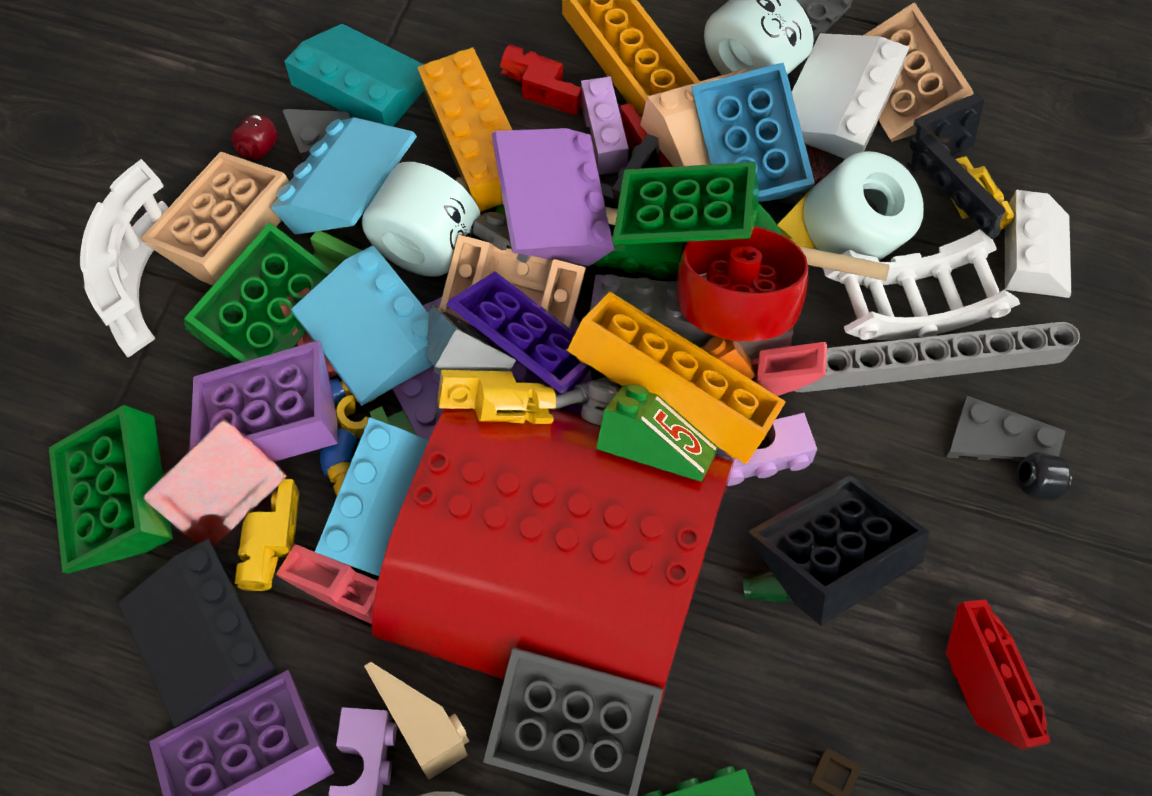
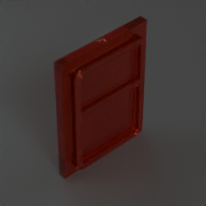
[142,418,288,546]

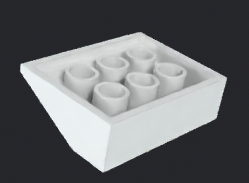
[792,33,909,159]

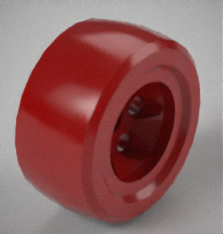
[677,226,808,342]

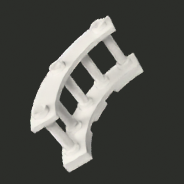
[80,159,168,358]
[823,229,1020,340]

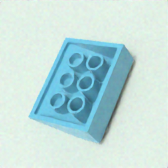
[270,117,417,235]
[291,245,433,406]
[315,418,429,576]

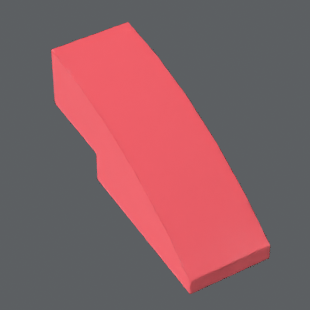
[750,342,827,396]
[276,544,378,624]

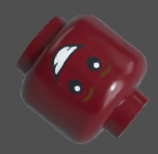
[231,114,278,160]

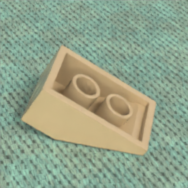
[364,662,469,780]

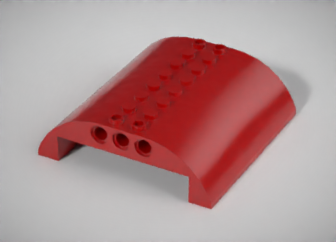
[372,408,735,729]

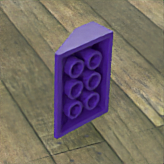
[447,272,591,393]

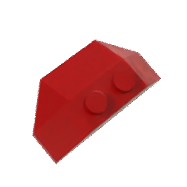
[946,599,1050,750]

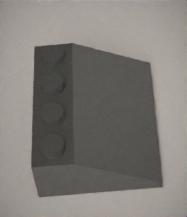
[483,647,663,796]

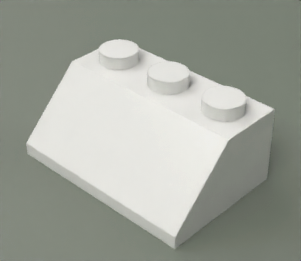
[1005,190,1071,298]

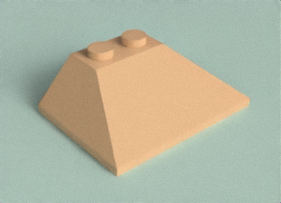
[440,235,586,328]

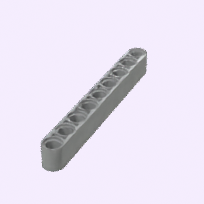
[795,322,1080,392]

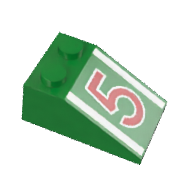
[596,385,718,482]

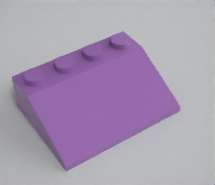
[491,128,614,266]
[189,340,338,480]
[149,670,334,796]

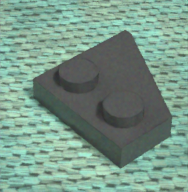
[282,109,350,161]
[472,212,531,263]

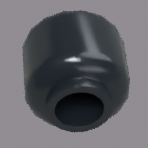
[1016,452,1072,500]

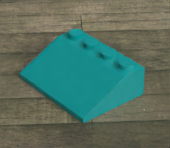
[284,24,424,127]

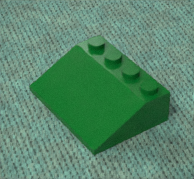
[613,162,759,245]
[184,222,332,364]
[49,405,173,574]

